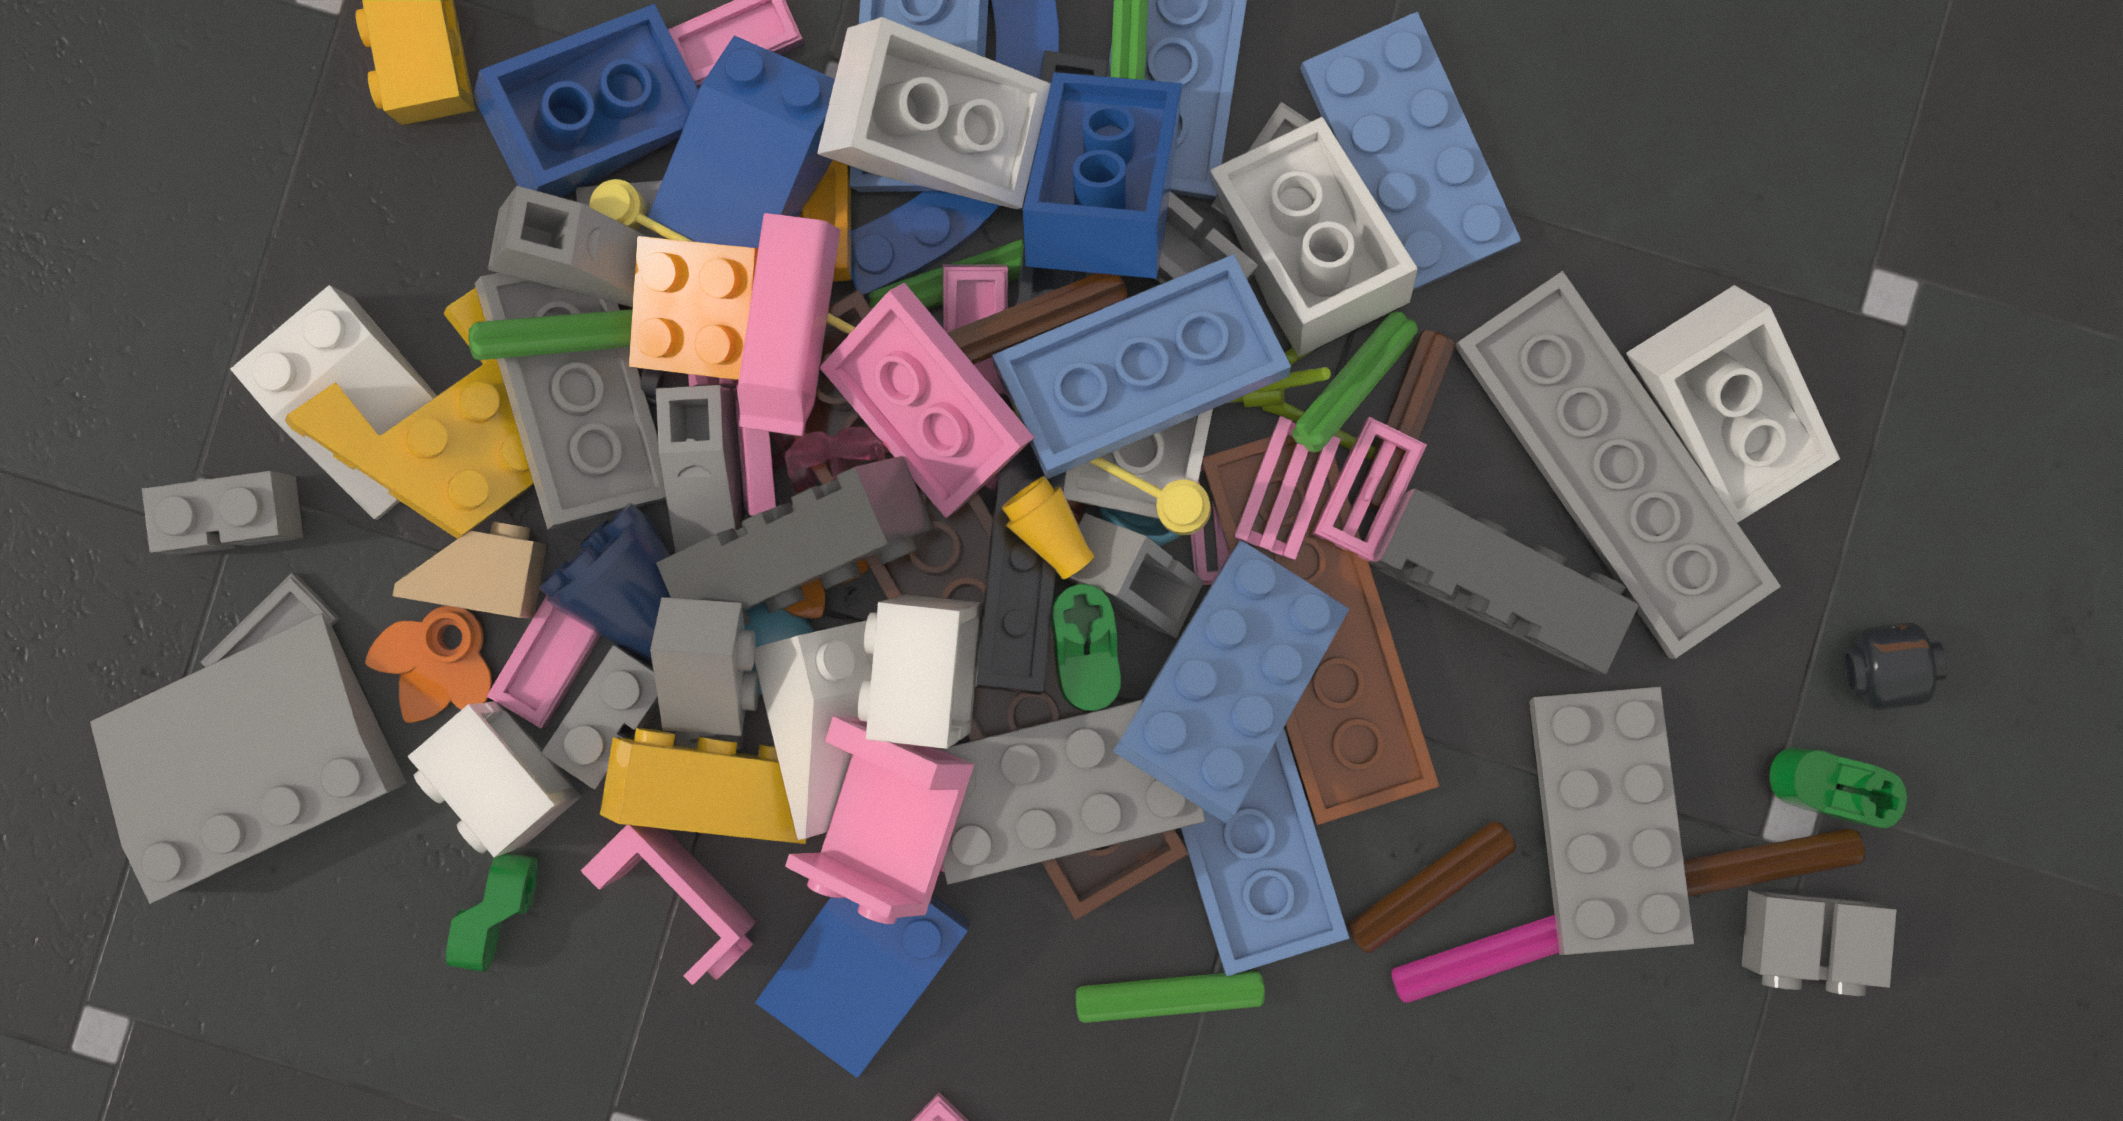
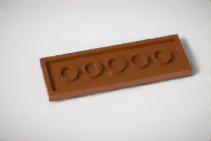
[1201,435,1440,825]

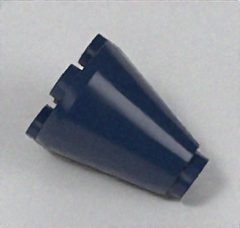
[539,503,671,666]

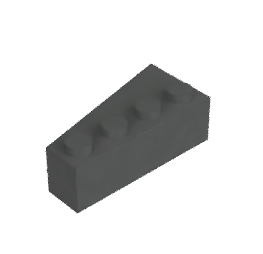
[656,456,934,626]
[1368,489,1639,675]

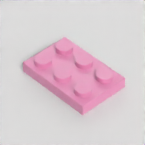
[819,283,1035,518]

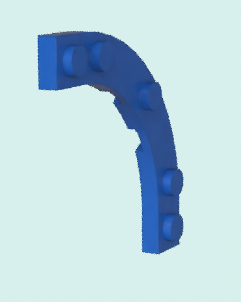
[851,0,1059,299]

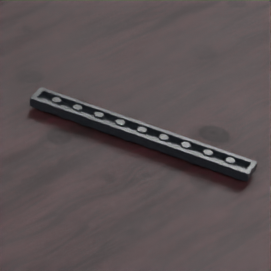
[974,51,1108,695]

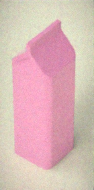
[737,213,840,436]

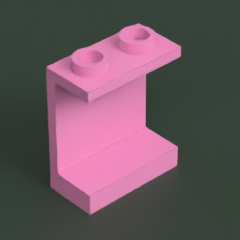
[785,716,975,924]
[581,825,757,985]

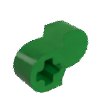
[1051,584,1121,711]
[1769,747,1907,828]
[446,852,538,973]

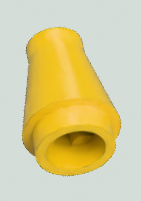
[1002,476,1095,579]

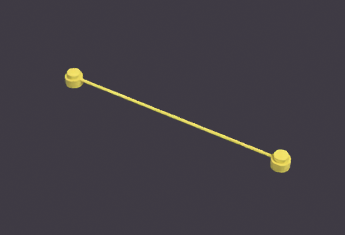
[589,179,1211,535]

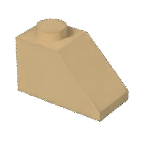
[392,522,547,618]

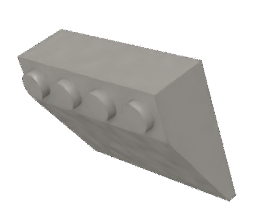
[90,613,407,904]

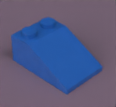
[473,4,699,197]
[648,35,835,248]
[1023,72,1182,279]
[755,894,971,1078]

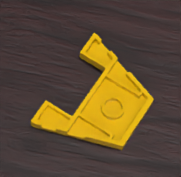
[285,287,534,539]

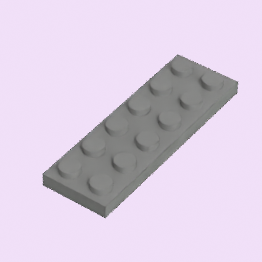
[1455,271,1781,659]

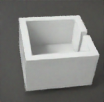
[858,594,983,749]
[408,701,582,857]

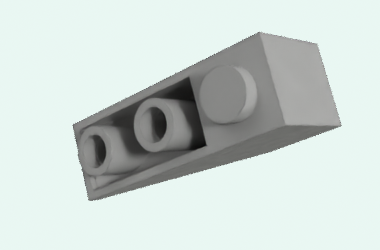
[488,186,648,307]
[656,385,743,553]

